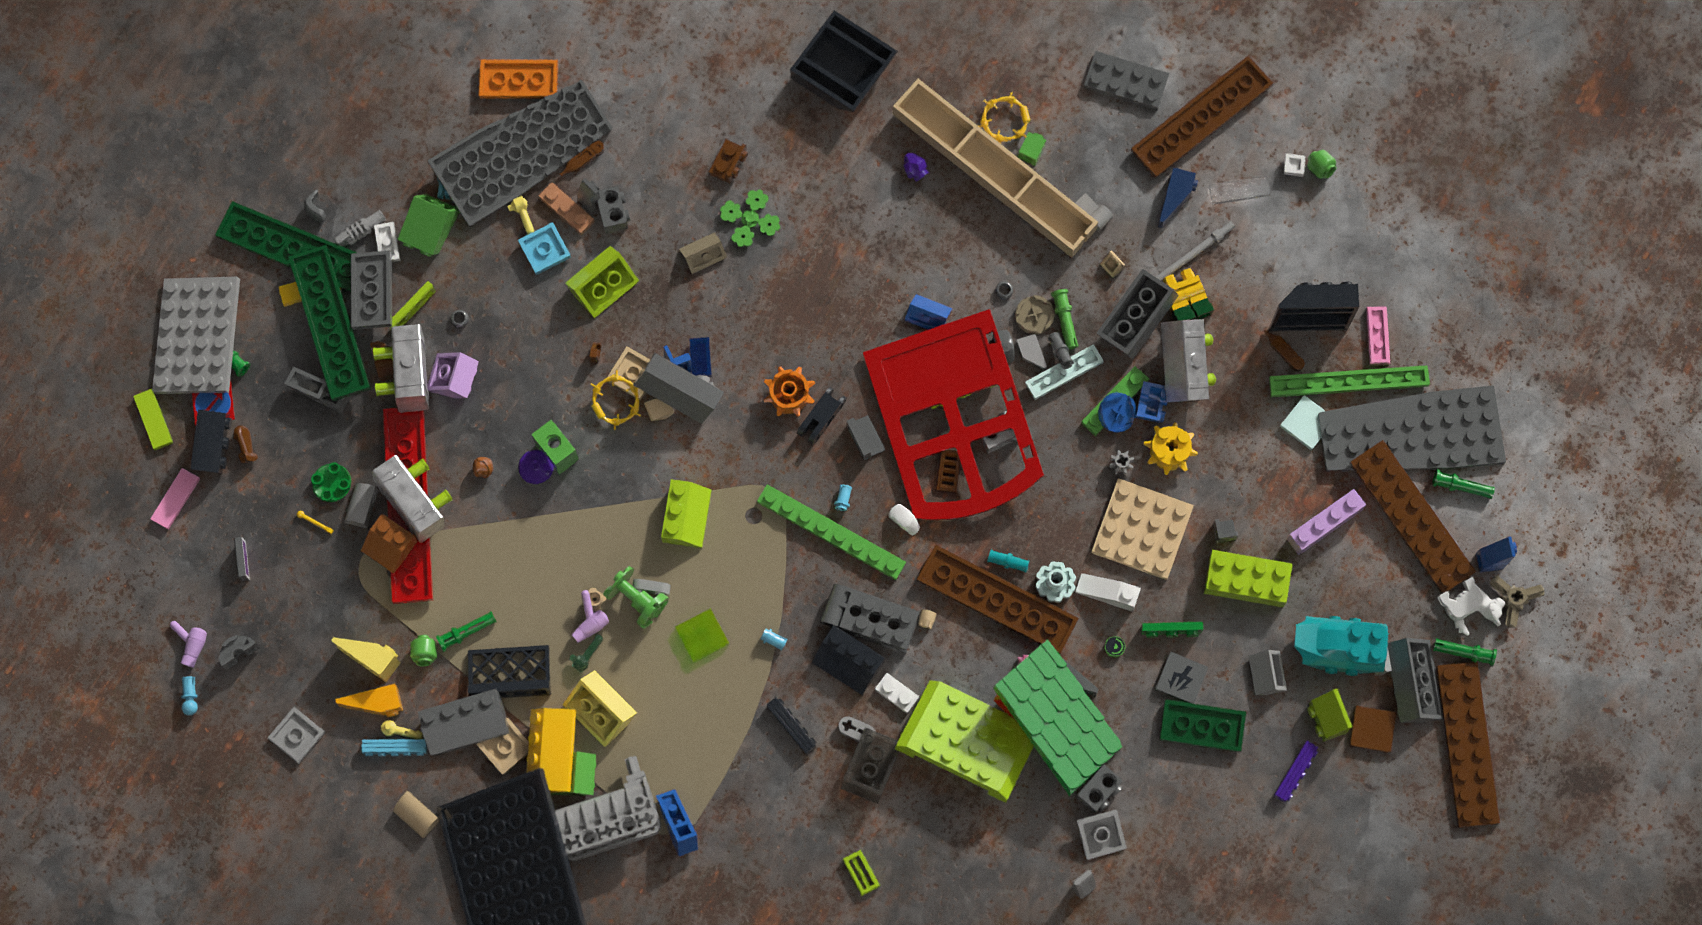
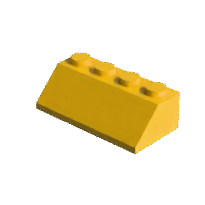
[526,708,576,793]

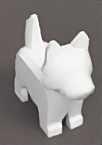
[1437,577,1506,636]

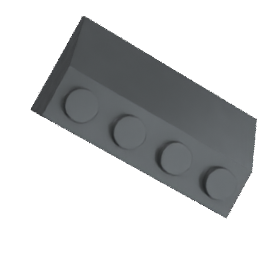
[1388,638,1444,724]
[418,689,510,756]

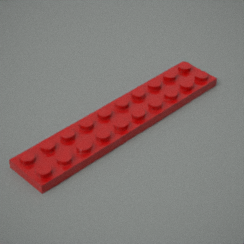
[383,408,433,604]

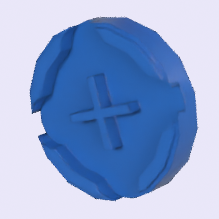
[1098,392,1137,433]

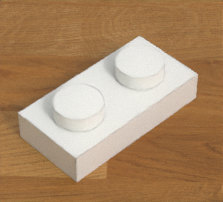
[374,222,400,262]
[875,673,919,714]

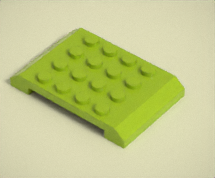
[895,681,1034,803]

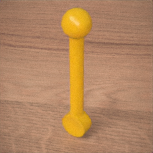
[297,511,334,534]

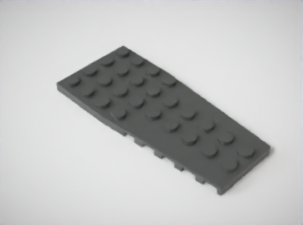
[427,80,612,227]
[1318,385,1506,472]

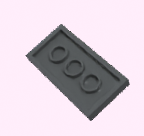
[1084,51,1169,110]
[351,250,392,330]

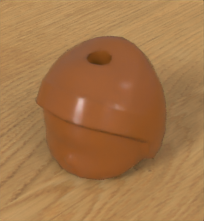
[473,457,493,478]

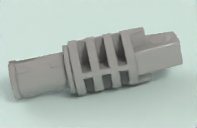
[334,210,386,247]

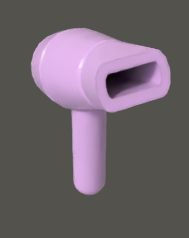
[572,590,609,642]
[170,621,207,668]

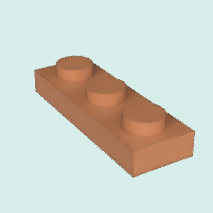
[539,182,595,235]

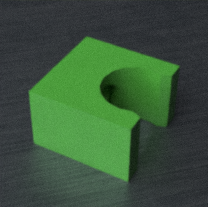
[531,420,579,475]

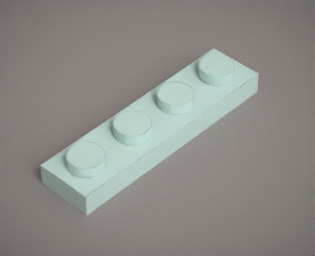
[1025,344,1103,400]

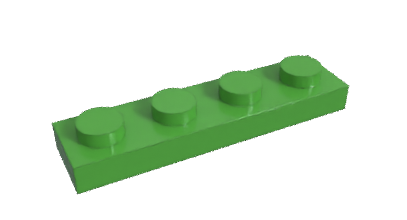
[1081,366,1150,437]

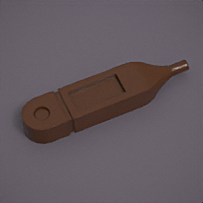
[560,141,605,177]
[1264,329,1305,372]

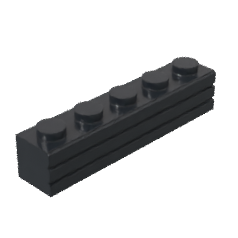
[766,697,816,756]

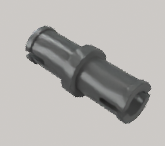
[1048,332,1074,369]

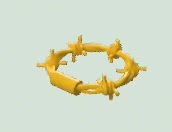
[979,92,1030,143]
[590,370,641,430]

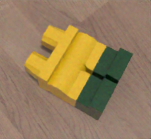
[1163,268,1214,321]

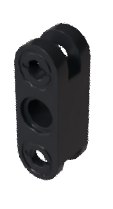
[796,387,847,445]

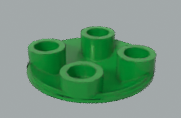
[311,462,351,502]

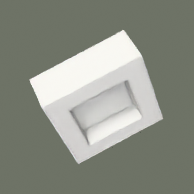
[1283,153,1305,177]

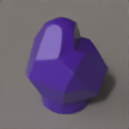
[903,153,929,182]

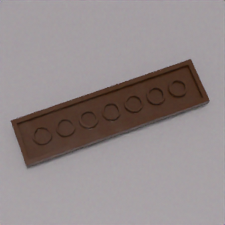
[1130,55,1274,179]
[1349,440,1476,594]
[917,545,1079,655]
[1436,662,1500,828]

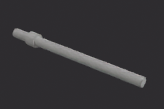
[1156,221,1235,281]

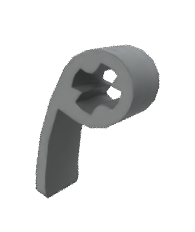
[1075,193,1113,231]

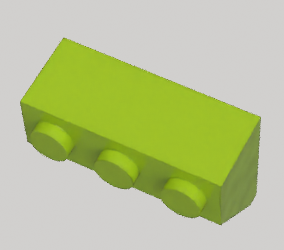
[565,246,639,318]
[661,479,712,548]

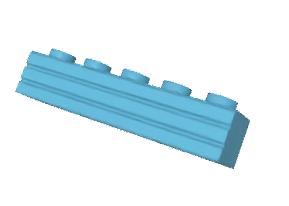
[362,739,428,757]

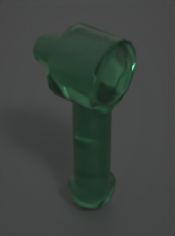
[569,635,604,673]

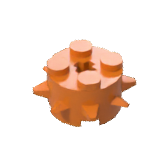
[763,367,815,417]

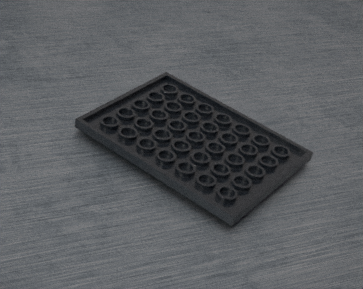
[436,768,586,925]

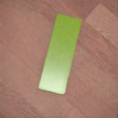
[389,281,436,329]
[133,389,173,450]

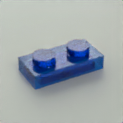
[689,337,712,377]

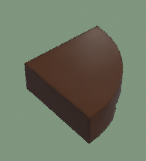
[589,342,602,363]

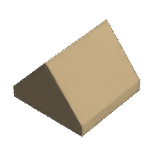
[1100,250,1126,278]

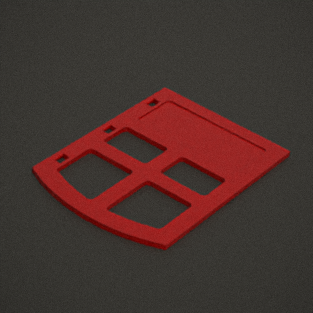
[863,309,1044,520]

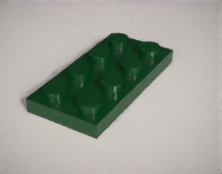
[1160,699,1246,753]

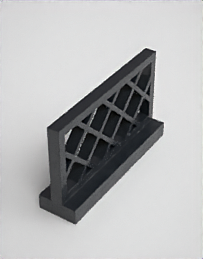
[468,645,551,698]

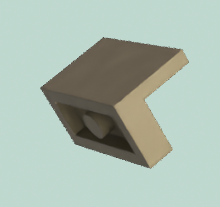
[679,232,727,274]

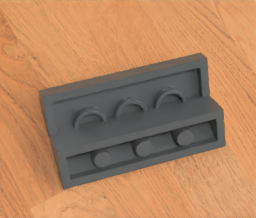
[633,352,724,424]

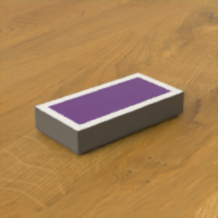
[234,537,250,581]

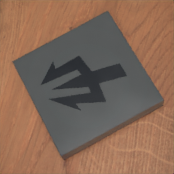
[1155,652,1208,704]

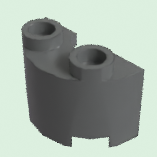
[219,635,260,671]

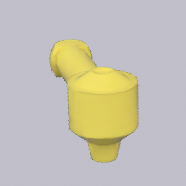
[508,196,534,234]
[381,720,424,739]

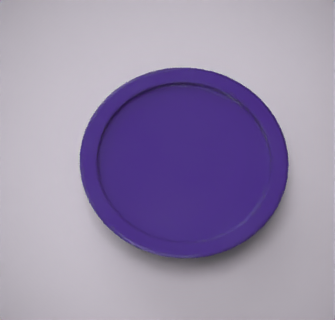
[518,449,554,484]

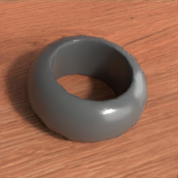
[995,281,1014,299]
[451,310,469,328]

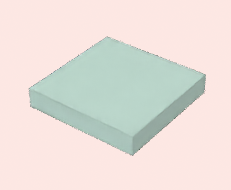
[1280,395,1325,451]

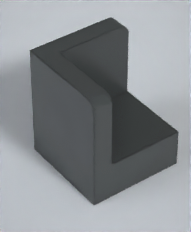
[1213,519,1238,544]

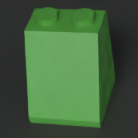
[398,194,460,256]

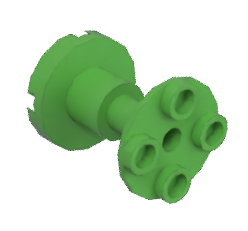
[603,566,669,629]

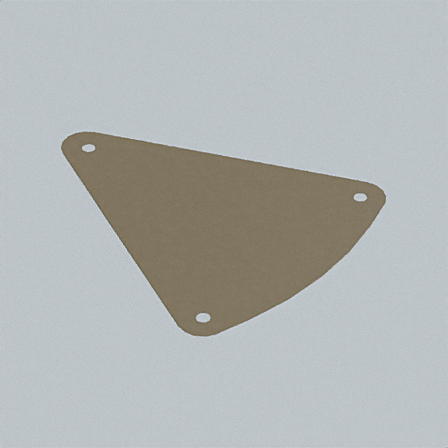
[358,485,786,835]

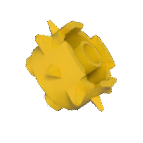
[1144,422,1198,475]

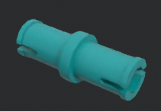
[987,549,1030,573]

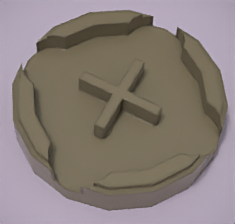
[1015,295,1055,335]

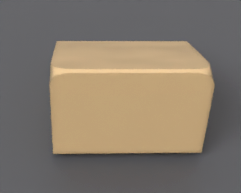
[644,398,674,421]

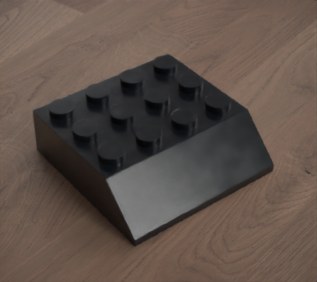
[790,10,898,112]
[1269,281,1359,332]

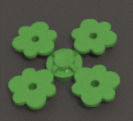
[720,190,780,247]

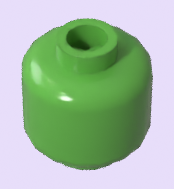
[1307,150,1337,179]
[410,635,437,666]

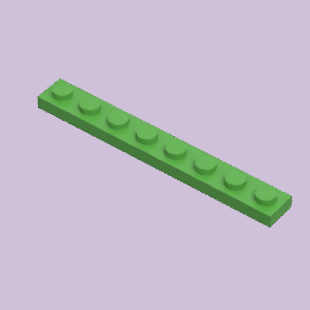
[1269,365,1430,397]
[757,484,906,580]

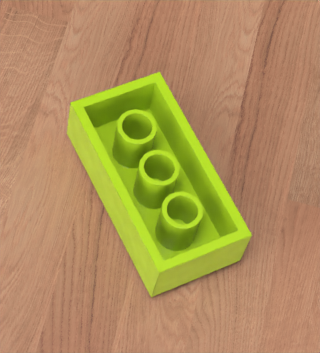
[1204,550,1292,608]

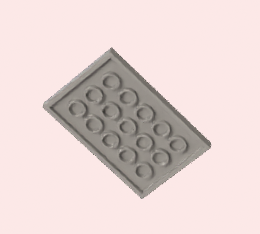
[152,277,240,394]

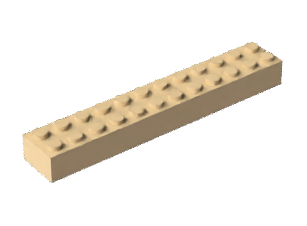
[893,79,1098,258]

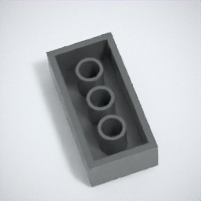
[1097,269,1179,360]

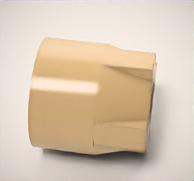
[918,609,937,629]

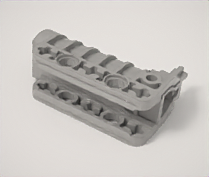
[555,756,661,861]

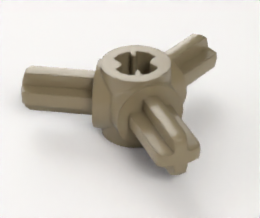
[1489,575,1545,628]

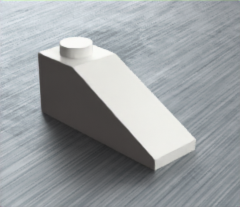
[1075,573,1141,612]

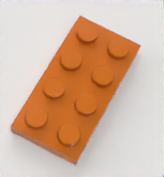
[479,60,558,99]

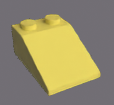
[331,637,400,682]

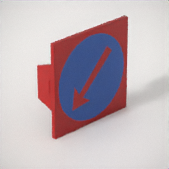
[192,381,235,425]

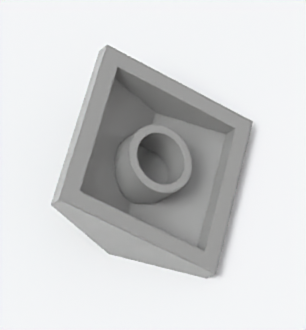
[1077,810,1126,860]

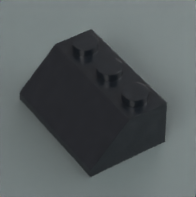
[191,409,232,473]
[812,625,885,696]

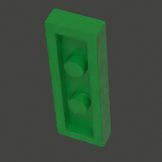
[1141,622,1204,638]

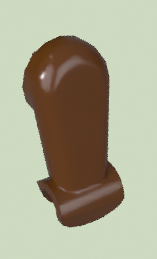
[233,425,258,464]

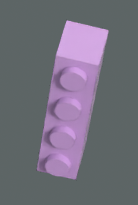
[1287,489,1366,555]

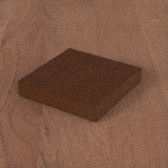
[1350,706,1396,753]

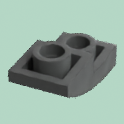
[577,178,600,214]

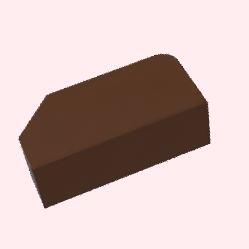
[370,341,394,381]

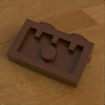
[709,139,748,184]

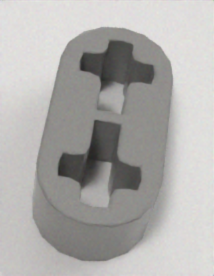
[632,579,671,596]
[839,716,875,744]

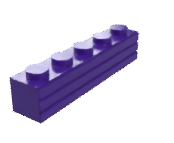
[1274,741,1318,803]

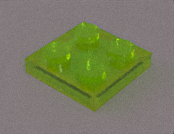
[675,608,730,663]

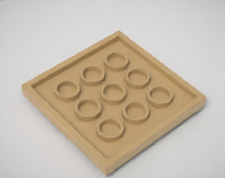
[1091,478,1194,580]

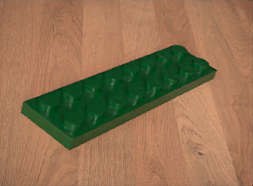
[215,201,357,293]
[288,245,371,401]

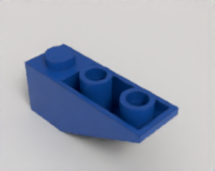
[1476,536,1517,573]

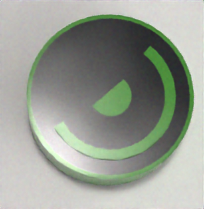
[1105,636,1125,658]

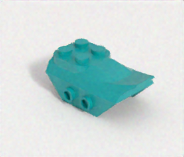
[1294,616,1388,676]

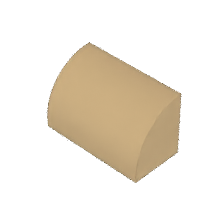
[393,791,440,839]

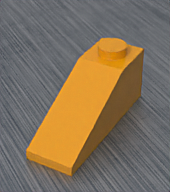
[335,684,403,717]

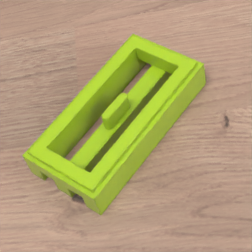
[842,850,880,896]

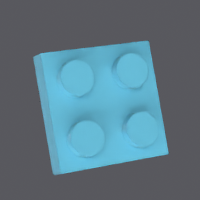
[518,222,571,275]

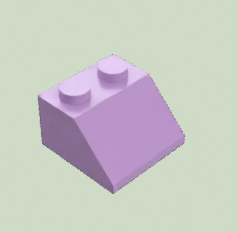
[427,352,479,398]

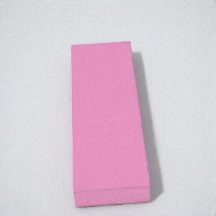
[1366,307,1390,366]
[150,468,200,530]

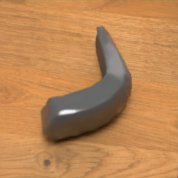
[304,190,326,223]
[993,330,1015,363]

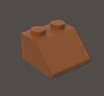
[361,514,418,574]

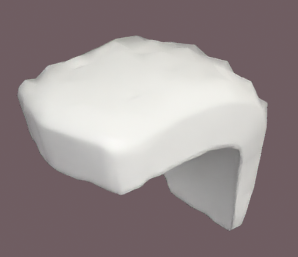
[888,504,920,535]

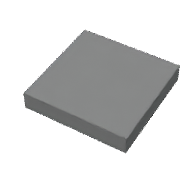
[268,707,326,764]

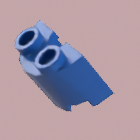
[1136,381,1168,423]

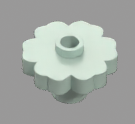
[1035,561,1076,603]

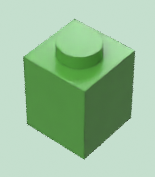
[1018,132,1046,166]

